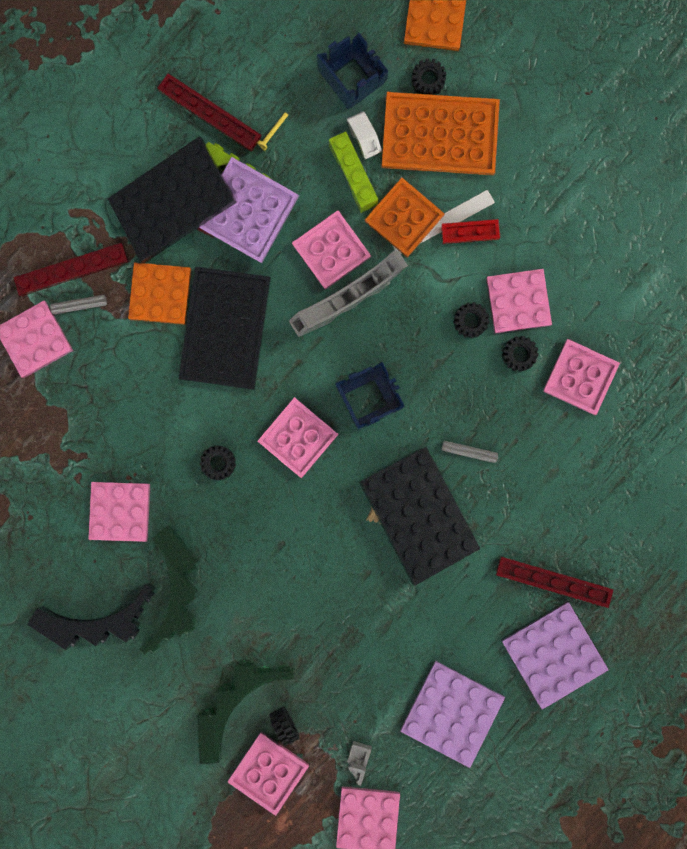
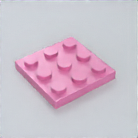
[292,211,371,290]
[486,269,552,334]
[0,301,73,378]
[543,339,620,415]
[258,397,339,478]
[89,482,150,542]
[228,731,309,816]
[336,786,400,849]

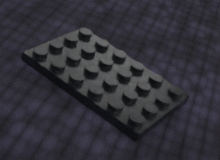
[108,136,237,263]
[179,267,271,390]
[359,447,480,586]

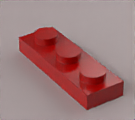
[441,219,500,244]

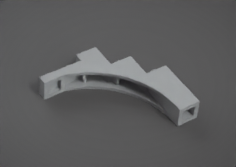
[289,250,408,337]

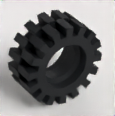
[411,58,446,95]
[453,302,489,338]
[502,336,539,372]
[200,445,236,480]
[269,706,300,746]

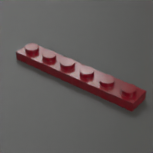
[157,73,262,152]
[13,243,129,297]
[495,556,614,608]

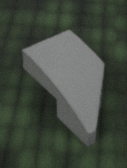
[347,741,372,786]

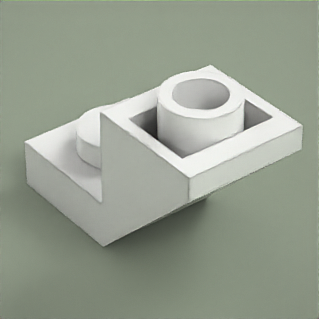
[347,111,382,159]

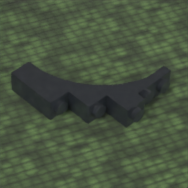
[27,583,155,650]

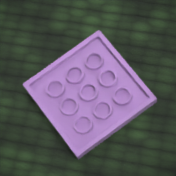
[199,157,299,263]
[501,602,608,709]
[400,661,505,768]

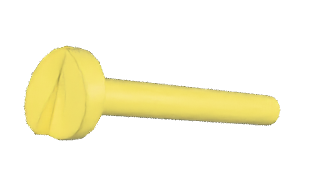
[257,113,288,151]

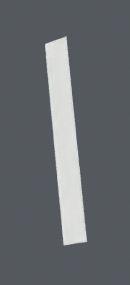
[393,190,495,254]

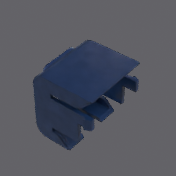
[317,32,388,109]
[335,362,405,431]

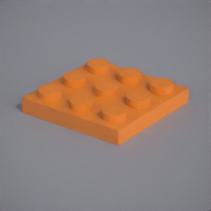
[404,0,466,51]
[365,178,445,258]
[128,263,192,325]

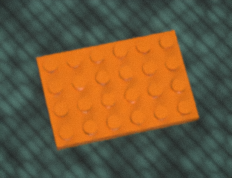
[382,92,500,175]

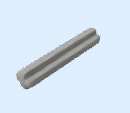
[50,295,107,315]
[442,441,498,463]

